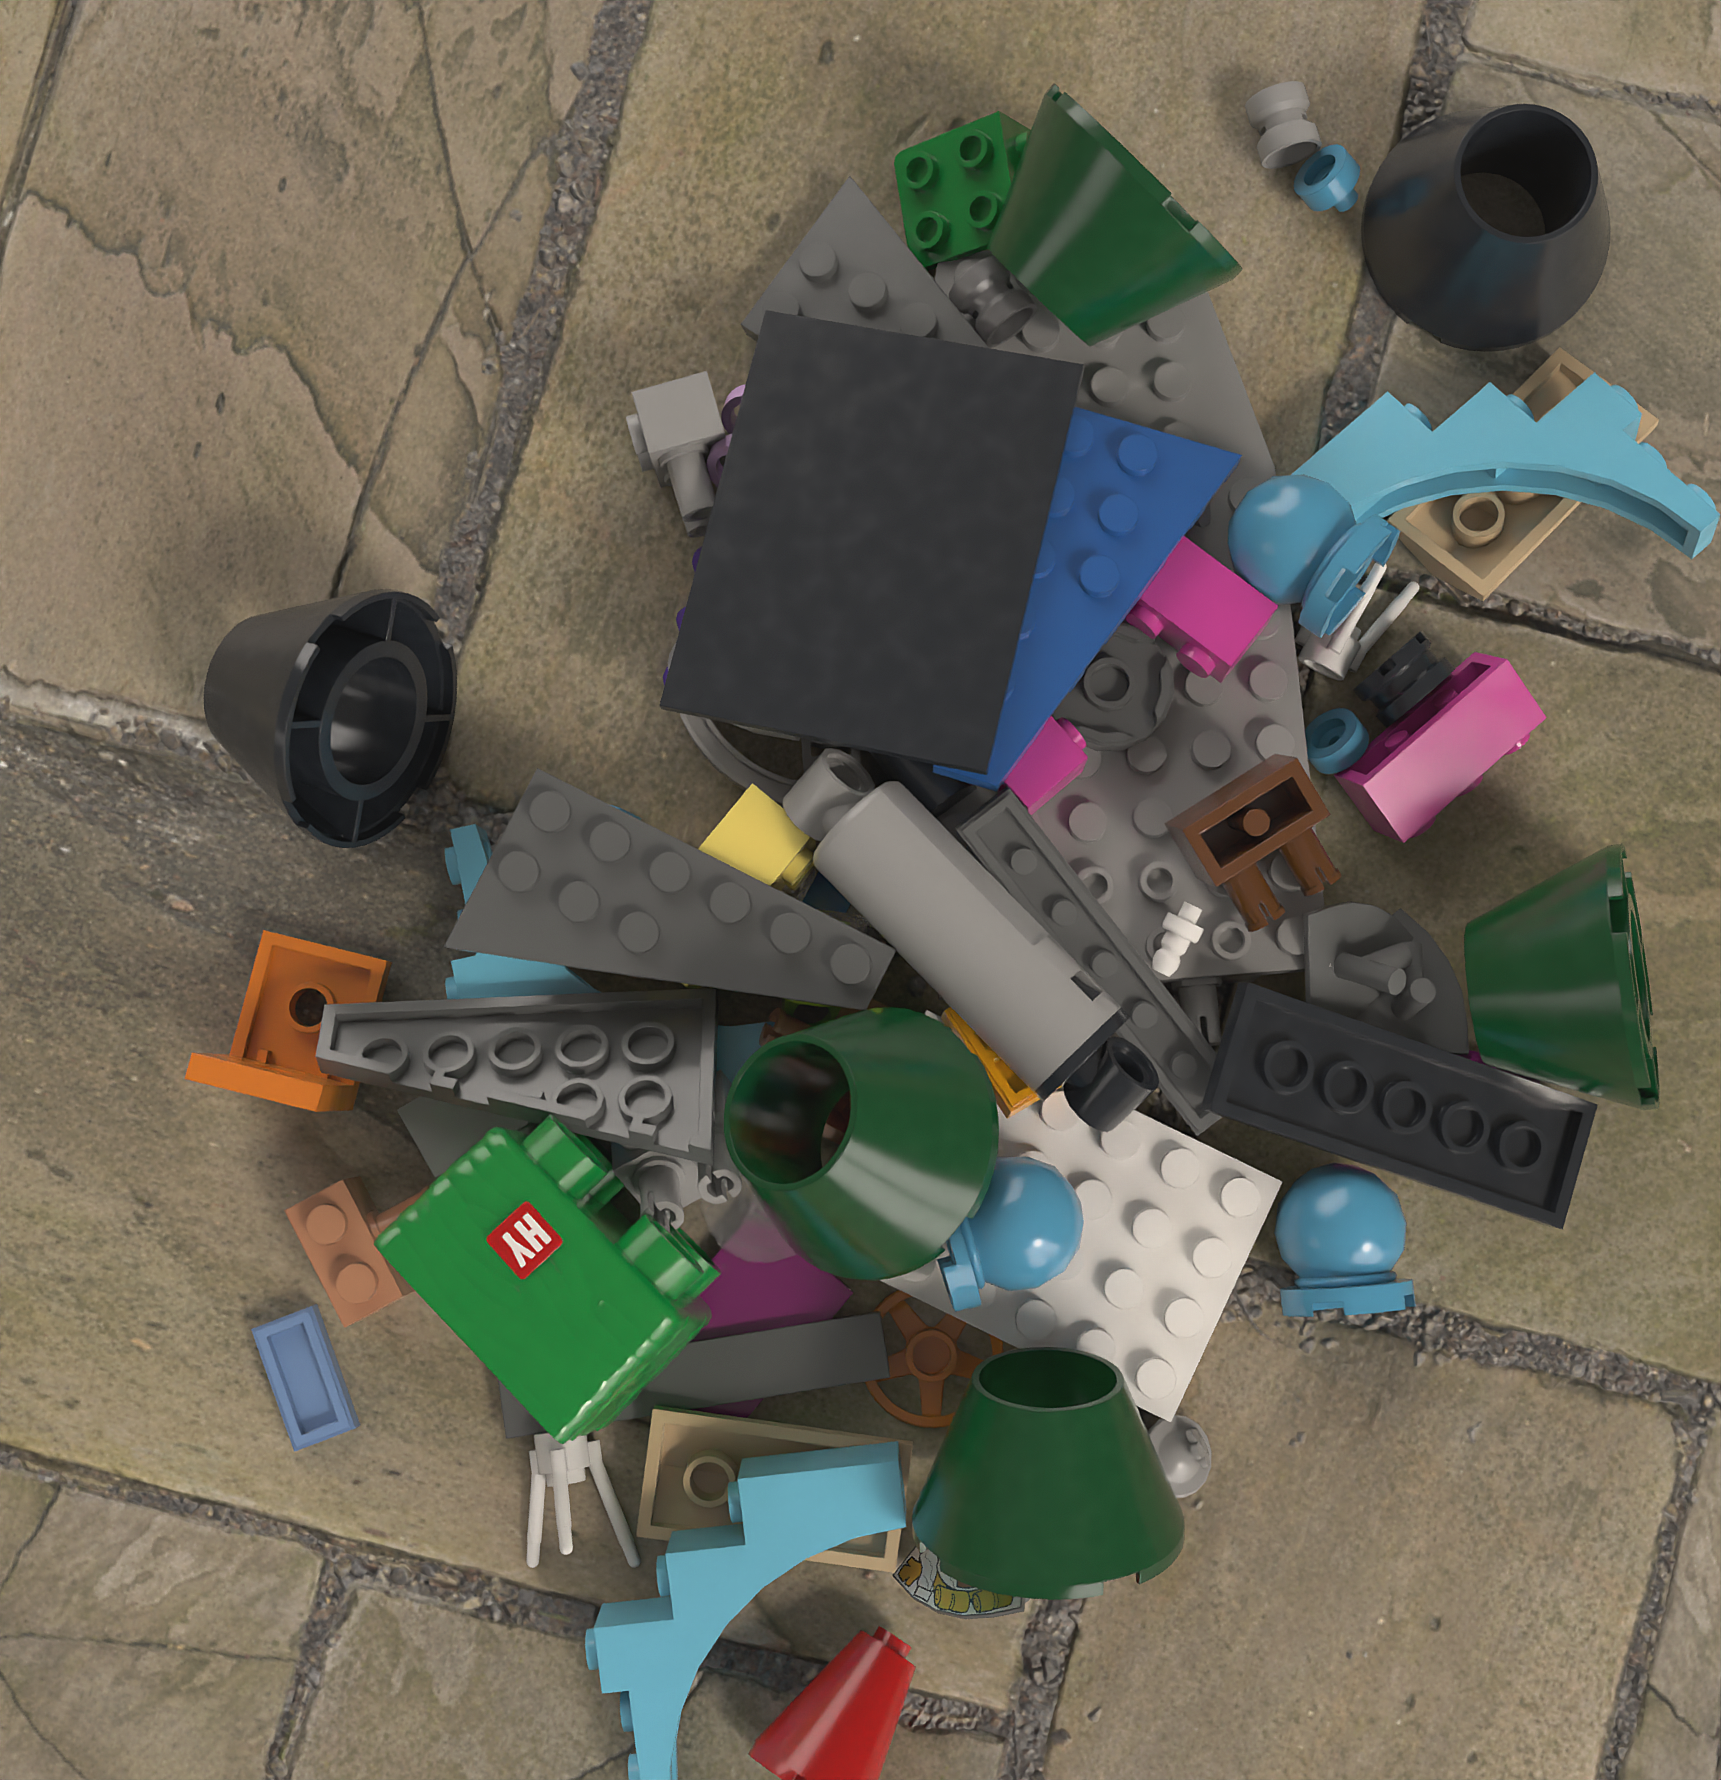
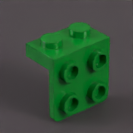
[894,111,1031,271]

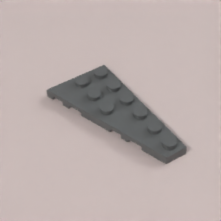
[444,768,896,1010]
[315,988,719,1166]

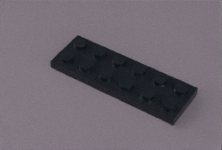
[1201,982,1598,1229]

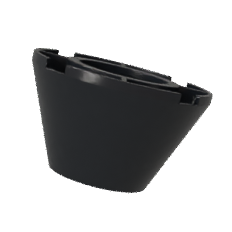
[1361,104,1610,352]
[204,589,457,848]

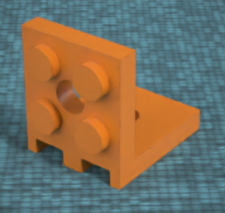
[185,930,392,1112]

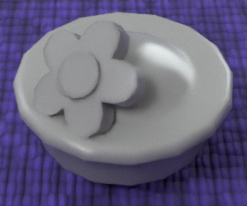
[1148,1415,1212,1498]

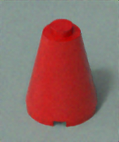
[748,1626,916,1780]

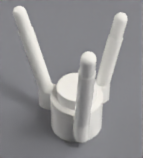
[1294,563,1419,680]
[526,1432,641,1568]

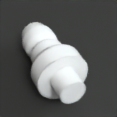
[1152,902,1204,977]

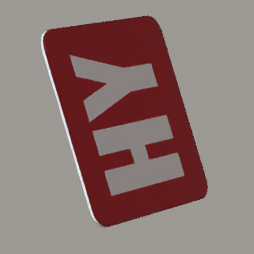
[487,1202,563,1279]

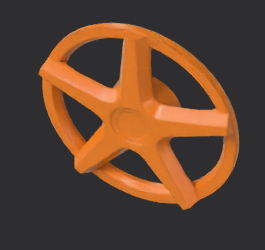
[865,1289,1004,1428]

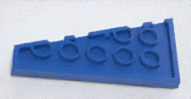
[933,407,1242,792]

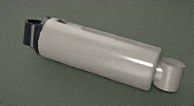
[783,748,1159,1132]

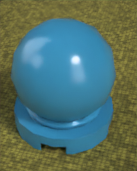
[1228,474,1400,638]
[937,1156,1084,1312]
[1274,1162,1416,1317]

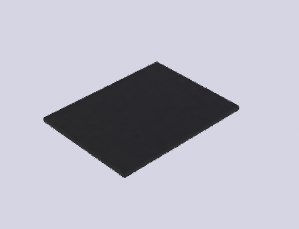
[659,310,1084,775]

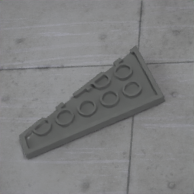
[741,176,989,348]

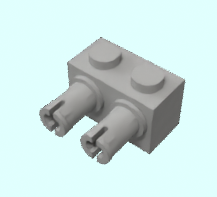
[626,371,727,538]
[611,1070,742,1232]

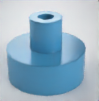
[1294,144,1360,212]
[1305,708,1369,774]

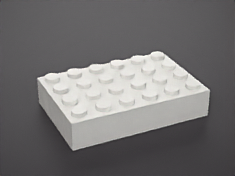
[880,1010,1282,1422]

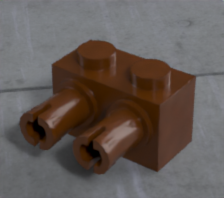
[1164,754,1341,932]

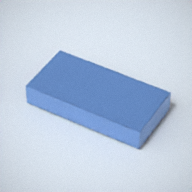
[251,1304,360,1452]

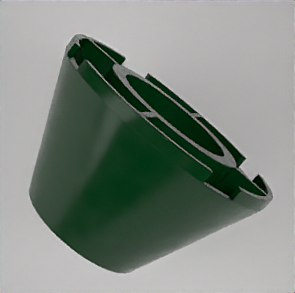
[988,84,1243,347]
[1464,844,1660,1110]
[724,1007,999,1281]
[912,1347,1185,1600]

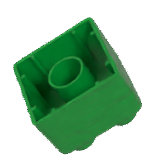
[374,1114,722,1444]

